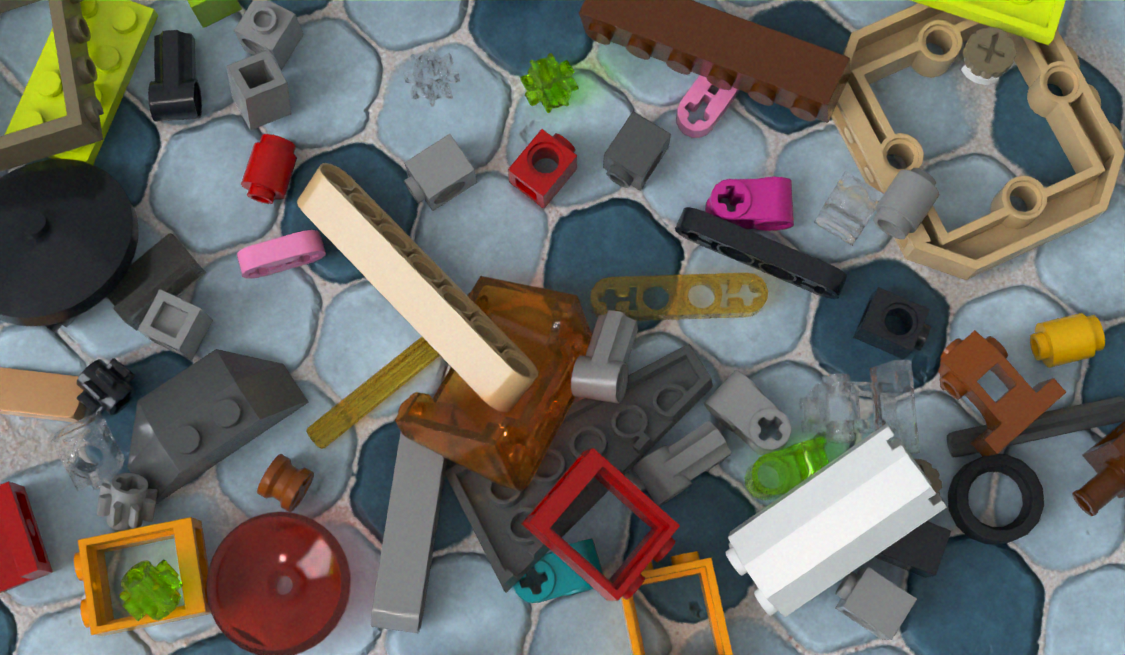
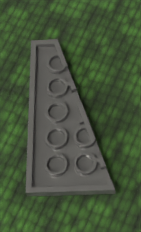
[444,344,713,593]

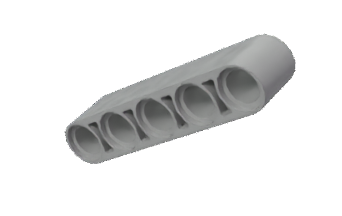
[371,399,454,634]

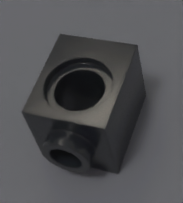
[853,287,931,359]

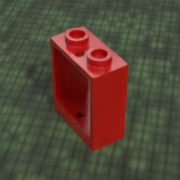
[521,448,680,601]

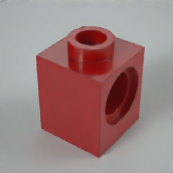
[508,129,577,209]

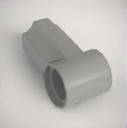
[571,310,638,404]
[632,420,732,506]

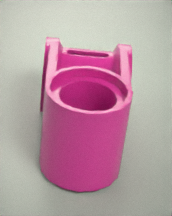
[705,177,794,231]

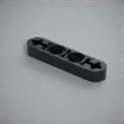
[675,207,847,299]

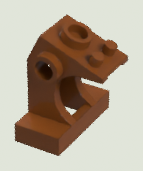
[938,330,1066,456]

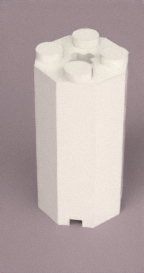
[725,423,947,617]

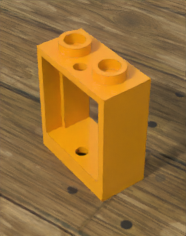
[74,517,216,636]
[620,551,733,655]

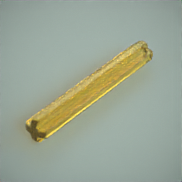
[306,337,440,449]

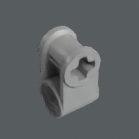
[704,370,792,456]

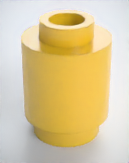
[1030,313,1105,368]

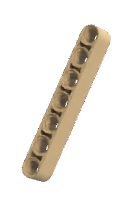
[297,163,538,412]

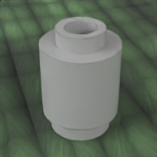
[873,168,939,239]

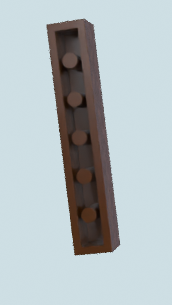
[579,0,850,123]

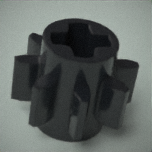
[77,358,136,416]

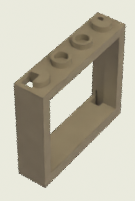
[0,0,104,172]

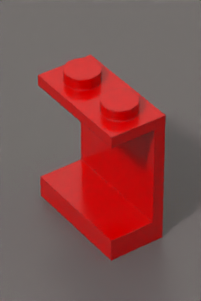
[0,481,53,593]

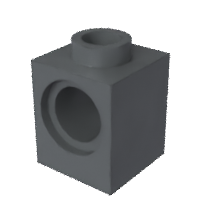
[603,111,671,191]

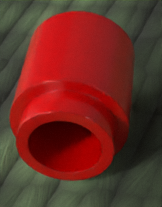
[241,134,297,204]

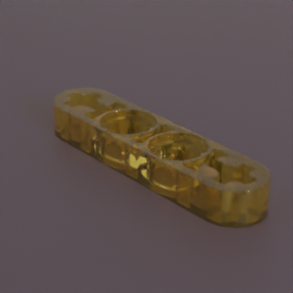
[590,273,768,321]

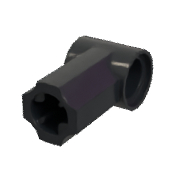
[148,30,202,122]

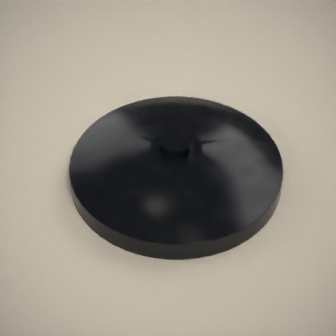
[0,159,139,326]

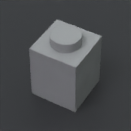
[227,50,291,130]

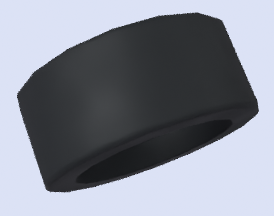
[948,454,1044,544]

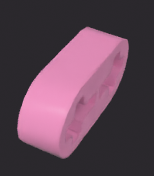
[676,75,739,138]
[237,230,326,278]

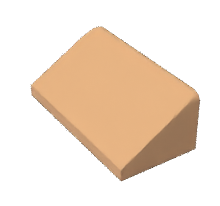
[0,367,86,423]

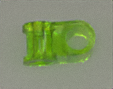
[744,436,829,500]

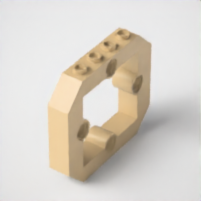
[831,3,1125,280]

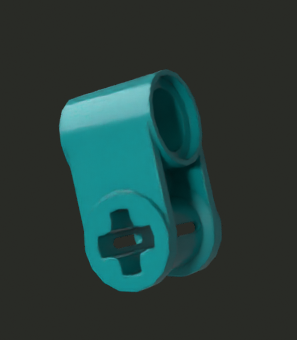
[513,538,604,603]

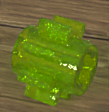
[520,53,579,113]
[119,559,183,621]

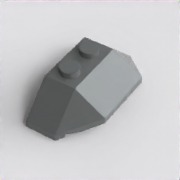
[127,349,309,504]

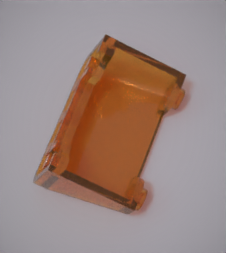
[395,276,592,491]

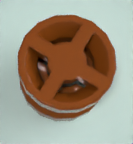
[257,454,314,513]

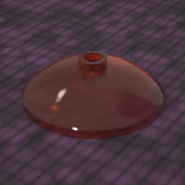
[206,512,351,655]

